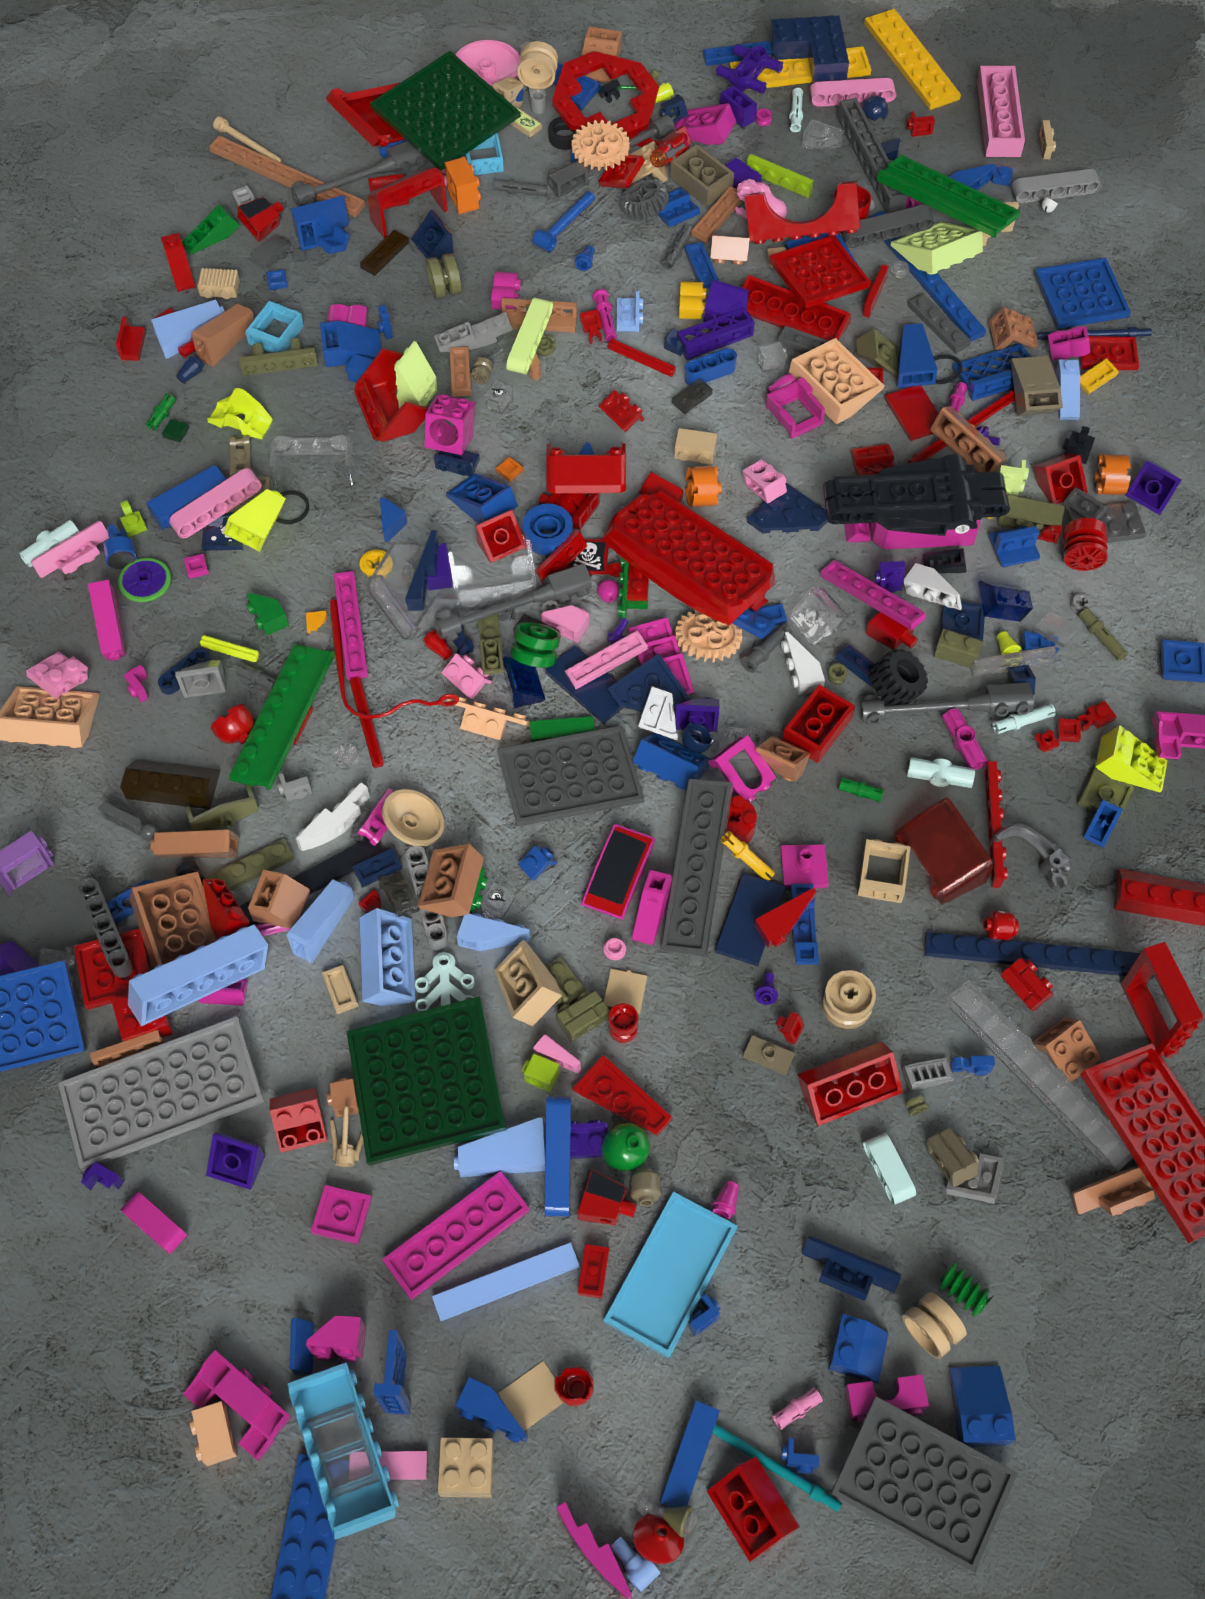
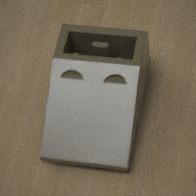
[1011,356,1063,416]

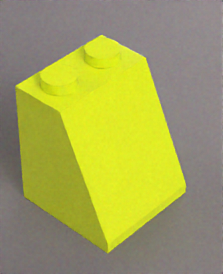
[223,489,286,552]

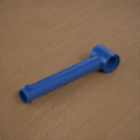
[532,191,595,252]

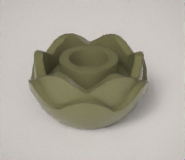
[536,335,556,357]

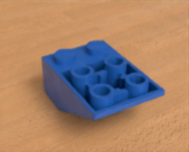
[291,195,349,251]
[320,321,381,367]

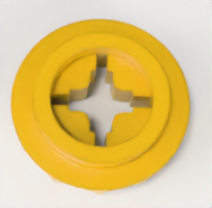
[359,549,392,579]

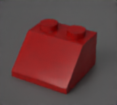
[1034,453,1088,504]

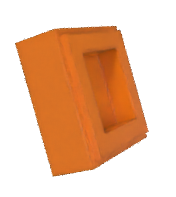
[496,456,524,482]

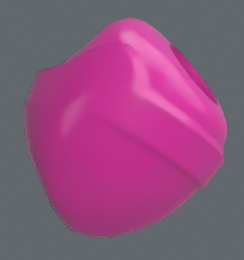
[597,580,619,603]

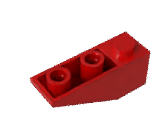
[203,879,249,939]

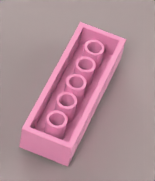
[977,66,1025,157]

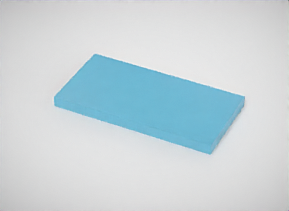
[604,1192,738,1359]

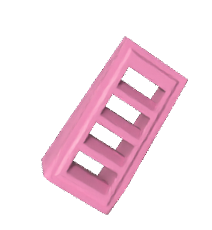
[533,1034,581,1073]

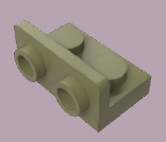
[546,957,587,1006]

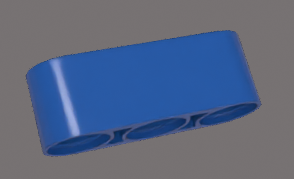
[684,348,737,386]

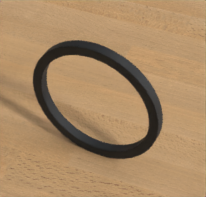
[934,355,963,384]
[276,491,309,524]

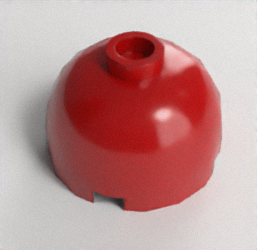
[210,704,254,744]

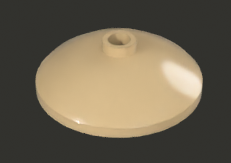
[382,789,444,846]

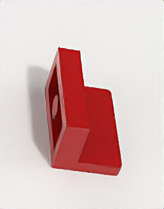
[116,316,146,361]

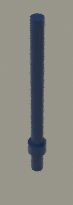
[1037,327,1152,340]

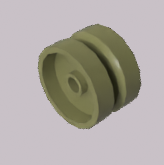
[426,253,462,299]

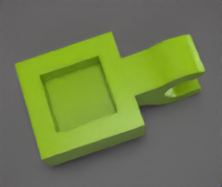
[120,500,147,537]

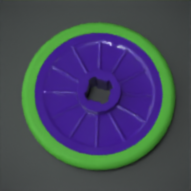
[118,558,171,602]

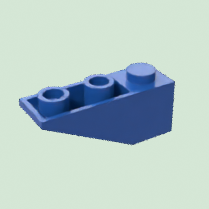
[456,1377,528,1444]

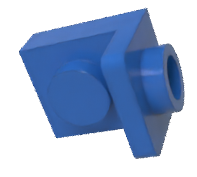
[689,1293,721,1336]

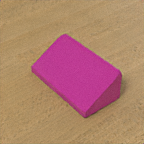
[844,523,871,542]
[199,978,248,1006]

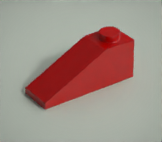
[161,233,195,292]
[754,888,816,948]

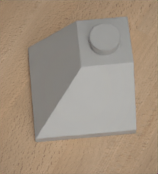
[175,660,226,698]

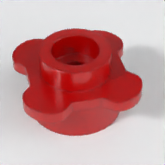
[1034,730,1060,752]

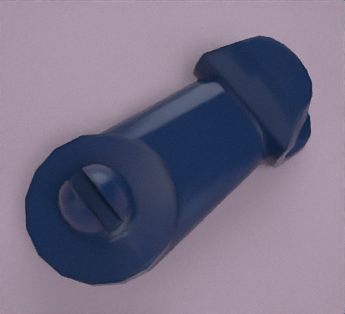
[453,626,474,655]

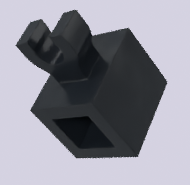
[1062,426,1095,464]

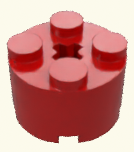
[724,796,757,846]

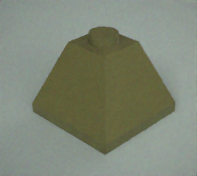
[856,328,899,377]

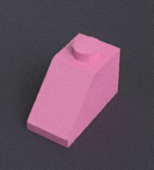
[541,605,590,643]

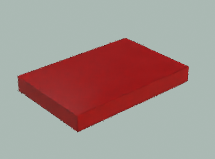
[1079,336,1140,370]
[885,386,939,441]

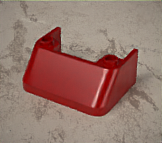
[367,168,447,239]
[354,348,428,442]
[546,443,626,493]

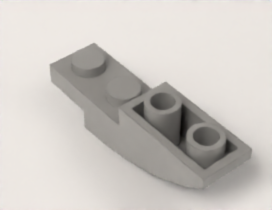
[434,312,513,352]

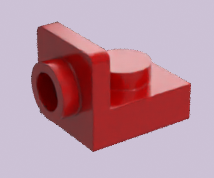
[906,111,935,137]

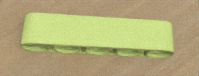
[506,297,553,375]

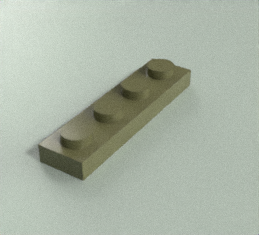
[205,839,295,891]

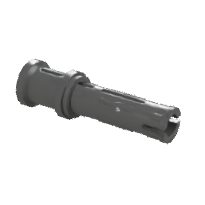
[741,623,792,673]

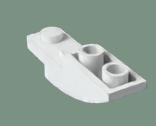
[296,783,370,851]

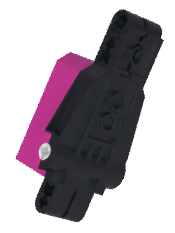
[823,454,1010,550]

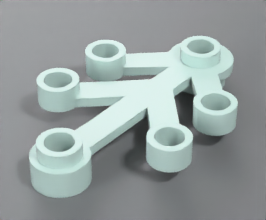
[415,952,475,1012]

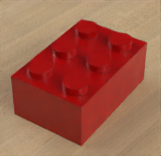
[782,685,855,763]

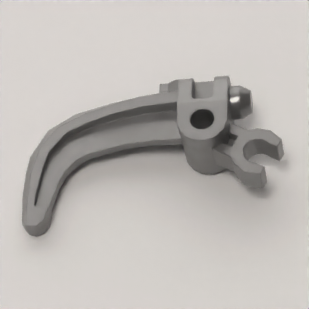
[993,823,1072,889]

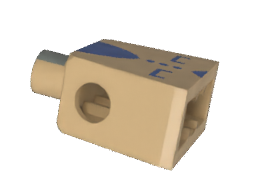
[493,77,526,108]

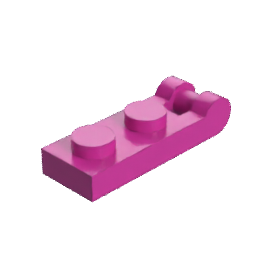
[357,788,393,846]

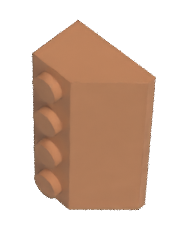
[930,406,1008,473]

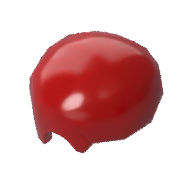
[554,1367,594,1407]

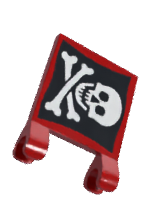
[567,539,622,577]

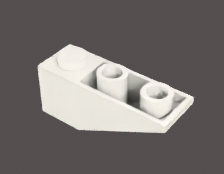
[904,563,962,610]
[781,632,825,695]

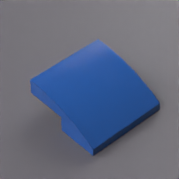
[658,187,700,227]

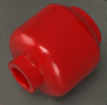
[983,910,1019,940]

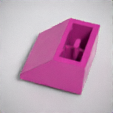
[306,1316,366,1362]

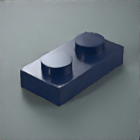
[352,848,402,888]

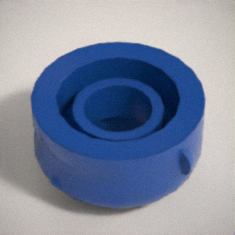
[522,504,573,556]

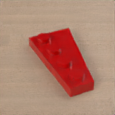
[572,1055,673,1136]

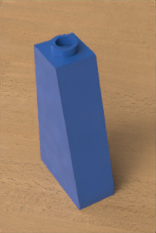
[897,323,938,388]

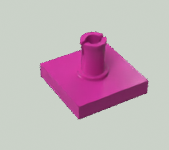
[780,844,829,889]

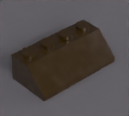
[120,760,220,810]

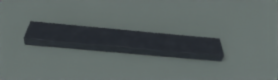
[240,838,384,927]

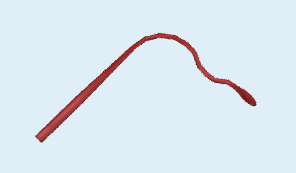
[329,600,459,719]

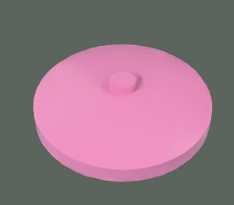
[456,40,520,87]

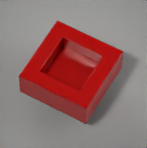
[1057,718,1081,742]

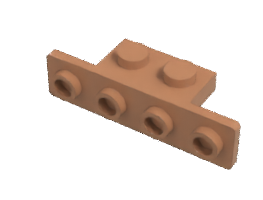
[1072,1165,1155,1216]

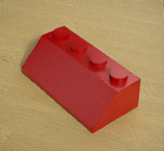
[1114,868,1205,926]
[797,1042,903,1126]

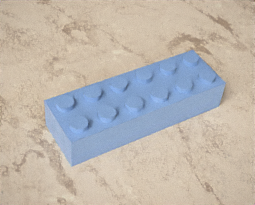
[128,925,268,1026]

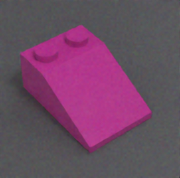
[675,103,736,145]

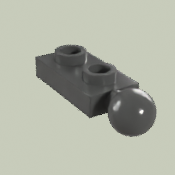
[99,802,158,841]

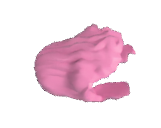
[735,179,787,219]

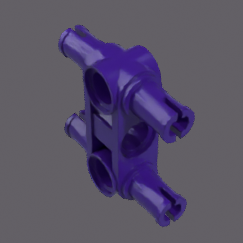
[716,44,783,94]

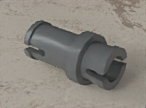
[350,807,372,842]

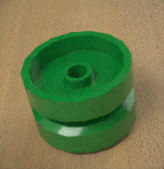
[510,622,561,667]

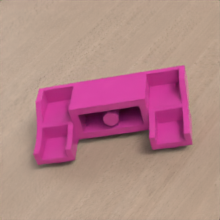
[1152,711,1205,759]
[183,1350,292,1461]

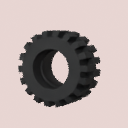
[870,649,928,705]

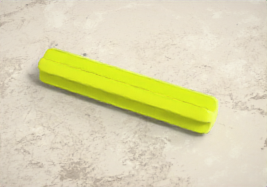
[200,635,259,662]

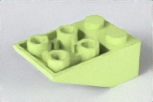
[394,341,437,408]

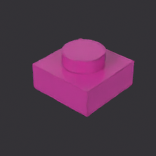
[184,554,209,579]

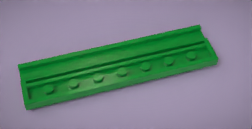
[877,155,1020,238]
[229,644,335,790]

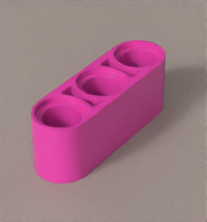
[120,1191,187,1255]

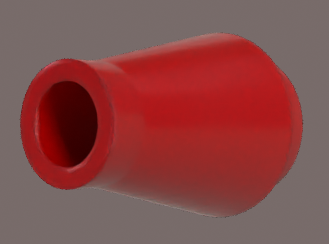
[423,630,453,660]

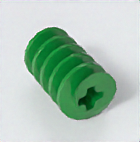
[940,1262,994,1318]

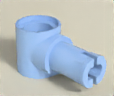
[610,1537,660,1592]

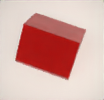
[475,510,526,563]

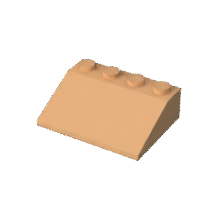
[788,338,885,424]
[0,686,99,748]

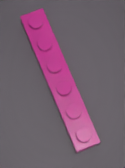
[820,560,926,630]
[334,571,368,680]

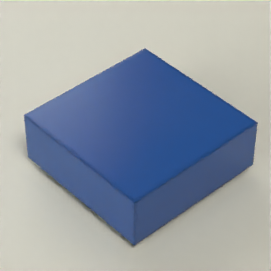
[266,269,288,290]

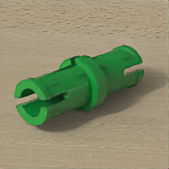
[146,393,176,431]
[839,777,884,803]

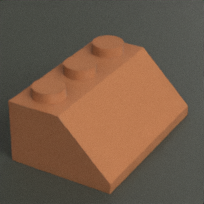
[418,844,484,917]

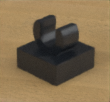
[598,79,620,103]

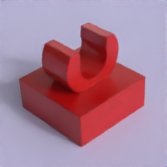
[775,1012,805,1045]

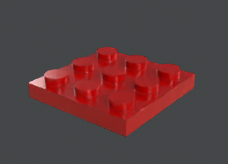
[74,929,151,1010]

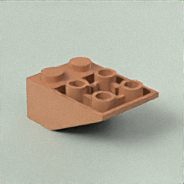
[581,26,622,83]

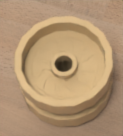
[517,41,558,90]
[822,970,876,1029]
[902,1292,967,1360]

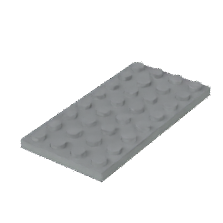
[58,1016,265,1171]

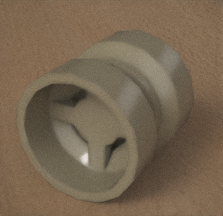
[470,357,493,385]

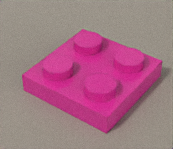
[311,1185,372,1245]

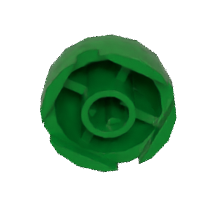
[601,1123,650,1172]

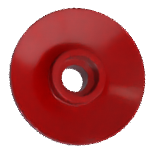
[633,1513,684,1564]

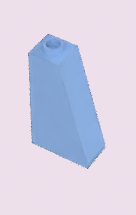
[151,300,225,359]
[286,880,354,963]
[454,1117,545,1177]

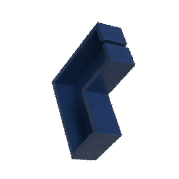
[770,15,849,82]

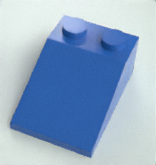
[446,473,518,523]
[949,1366,1016,1447]

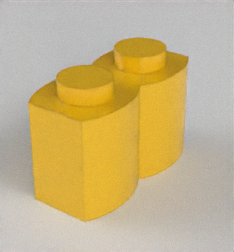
[679,281,706,319]

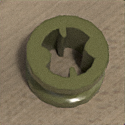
[828,663,848,685]
[905,1096,929,1116]

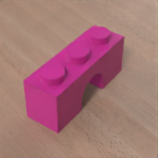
[844,1374,929,1423]

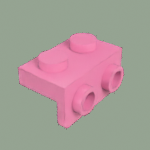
[441,653,493,699]

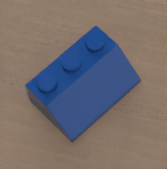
[632,733,711,790]

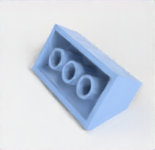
[360,908,416,1006]

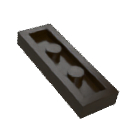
[360,230,409,276]

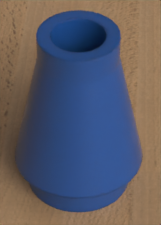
[575,245,595,271]

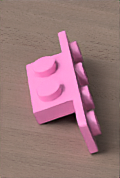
[31,521,109,578]

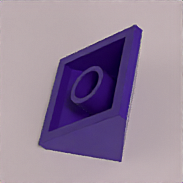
[206,1132,265,1190]

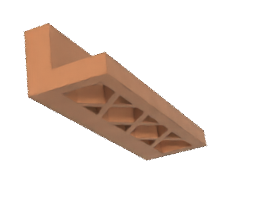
[501,298,577,333]

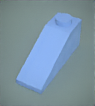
[1055,360,1080,420]

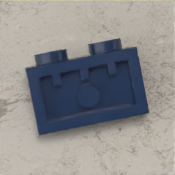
[434,451,480,477]

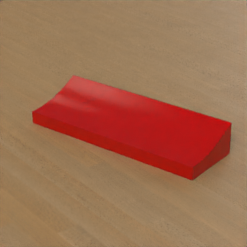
[742,275,851,341]

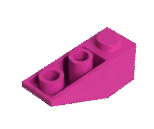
[632,870,672,945]

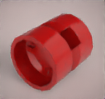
[608,1003,638,1043]

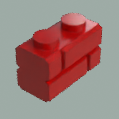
[1000,958,1054,1012]

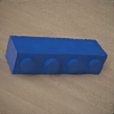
[146,465,227,530]

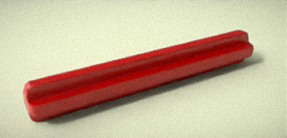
[608,339,676,377]

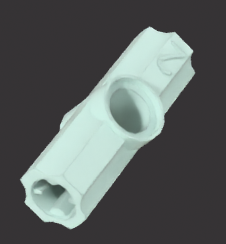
[19,520,79,567]
[907,758,975,788]

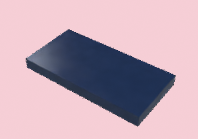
[545,645,623,725]
[715,873,786,967]

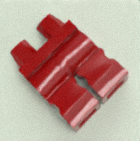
[539,493,600,531]

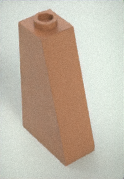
[191,304,254,367]
[151,830,238,858]

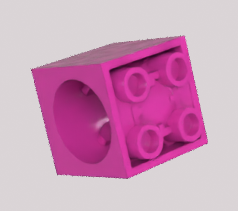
[425,395,475,455]

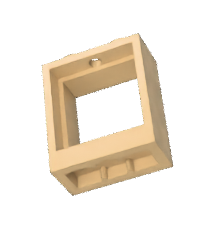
[857,839,911,903]

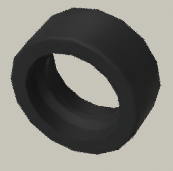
[548,117,580,150]

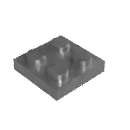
[1100,501,1146,543]

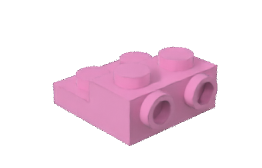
[26,651,88,699]

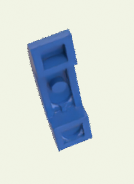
[791,884,819,965]

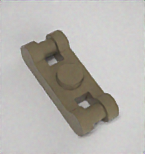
[229,435,251,476]

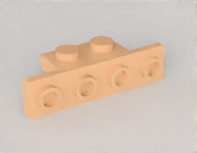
[446,697,530,740]

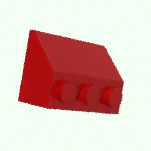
[707,1457,800,1562]

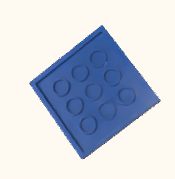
[1034,258,1131,329]
[0,961,86,1072]

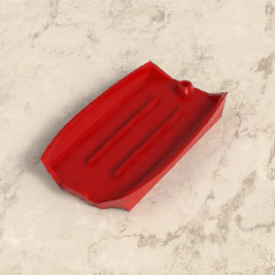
[602,490,776,625]

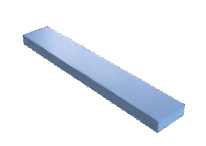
[432,1242,579,1321]

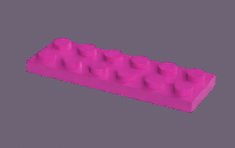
[382,1171,530,1301]

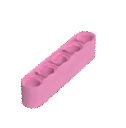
[810,78,896,106]
[169,468,262,538]

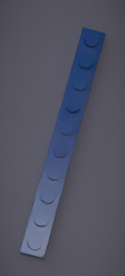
[868,211,986,342]

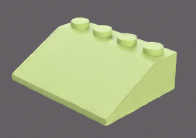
[891,222,983,274]

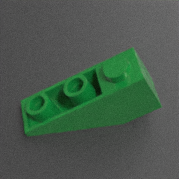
[182,204,240,255]

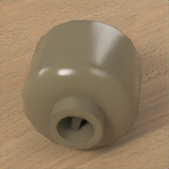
[629,1168,662,1207]

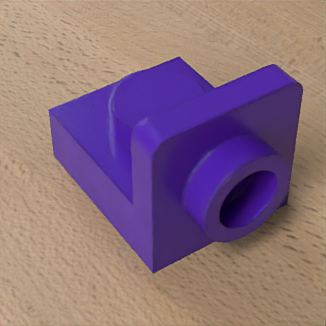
[81,1162,124,1190]

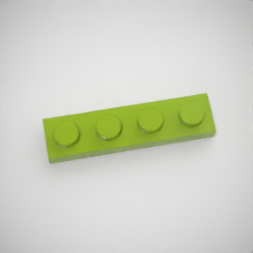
[747,154,814,198]

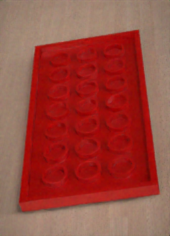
[1080,1043,1205,1244]

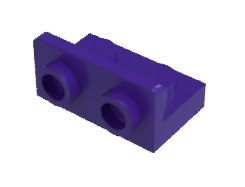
[874,561,905,592]
[570,1120,607,1159]

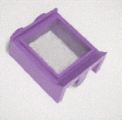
[0,831,55,897]

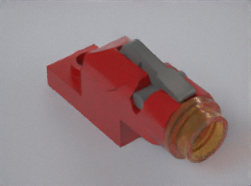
[650,126,691,167]

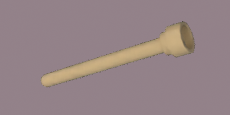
[213,116,281,163]

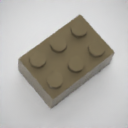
[670,144,734,206]

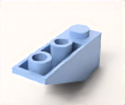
[457,913,530,951]

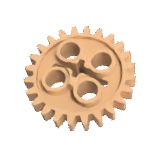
[572,120,630,171]
[675,610,743,662]

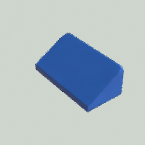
[289,1318,314,1374]

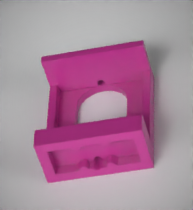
[707,735,776,802]

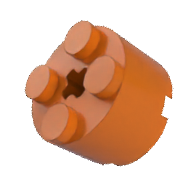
[1093,454,1130,495]
[685,466,722,507]

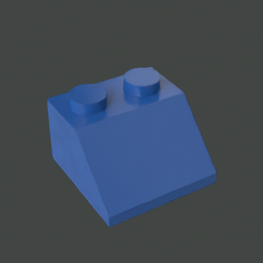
[829,1314,889,1384]

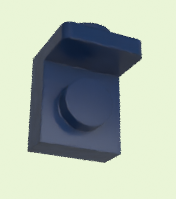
[1007,665,1036,695]

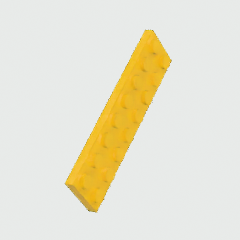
[864,9,961,110]
[729,46,871,90]

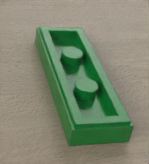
[530,716,594,742]

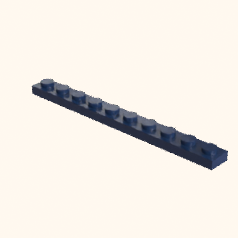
[925,932,1154,979]

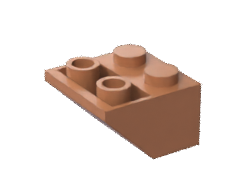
[248,870,310,929]

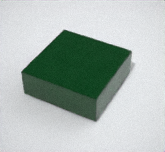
[162,419,189,443]

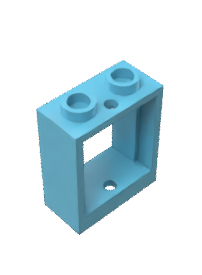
[465,133,504,176]
[245,301,304,353]

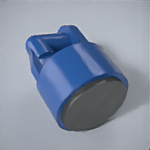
[103,524,137,569]

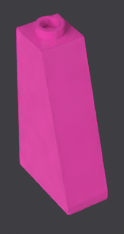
[88,580,126,661]

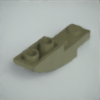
[478,614,504,675]

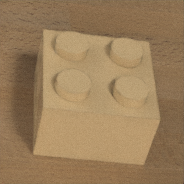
[438,1438,494,1498]

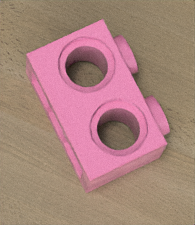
[742,459,787,504]

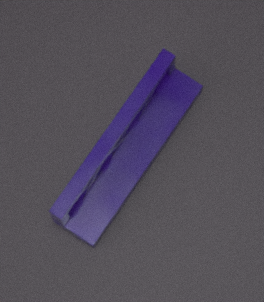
[677,307,755,360]

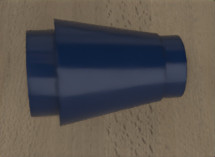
[176,355,204,384]

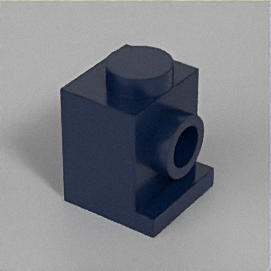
[659,94,689,123]

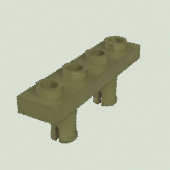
[239,338,318,376]

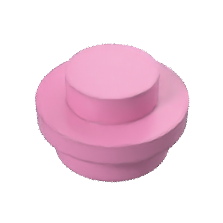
[604,938,626,960]

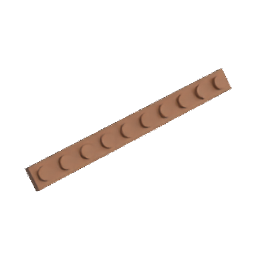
[209,135,366,217]

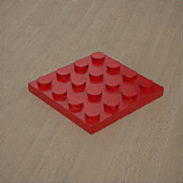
[769,235,871,309]

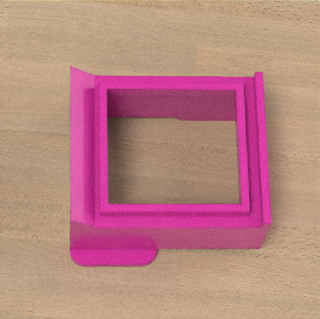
[766,378,825,439]

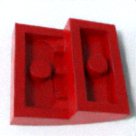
[851,444,896,476]

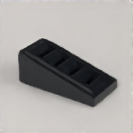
[923,548,967,573]

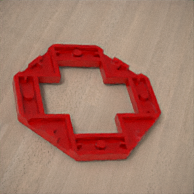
[552,51,659,137]

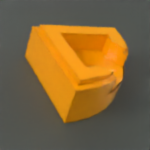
[306,611,327,634]

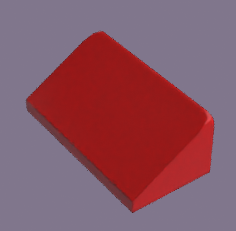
[639,472,683,502]

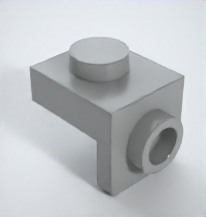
[277,773,312,802]

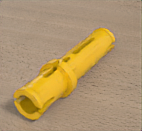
[720,831,775,881]

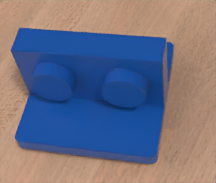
[989,526,1040,567]

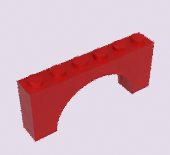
[745,180,861,244]

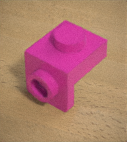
[123,665,148,703]

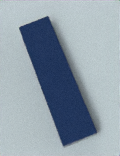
[405,530,439,611]

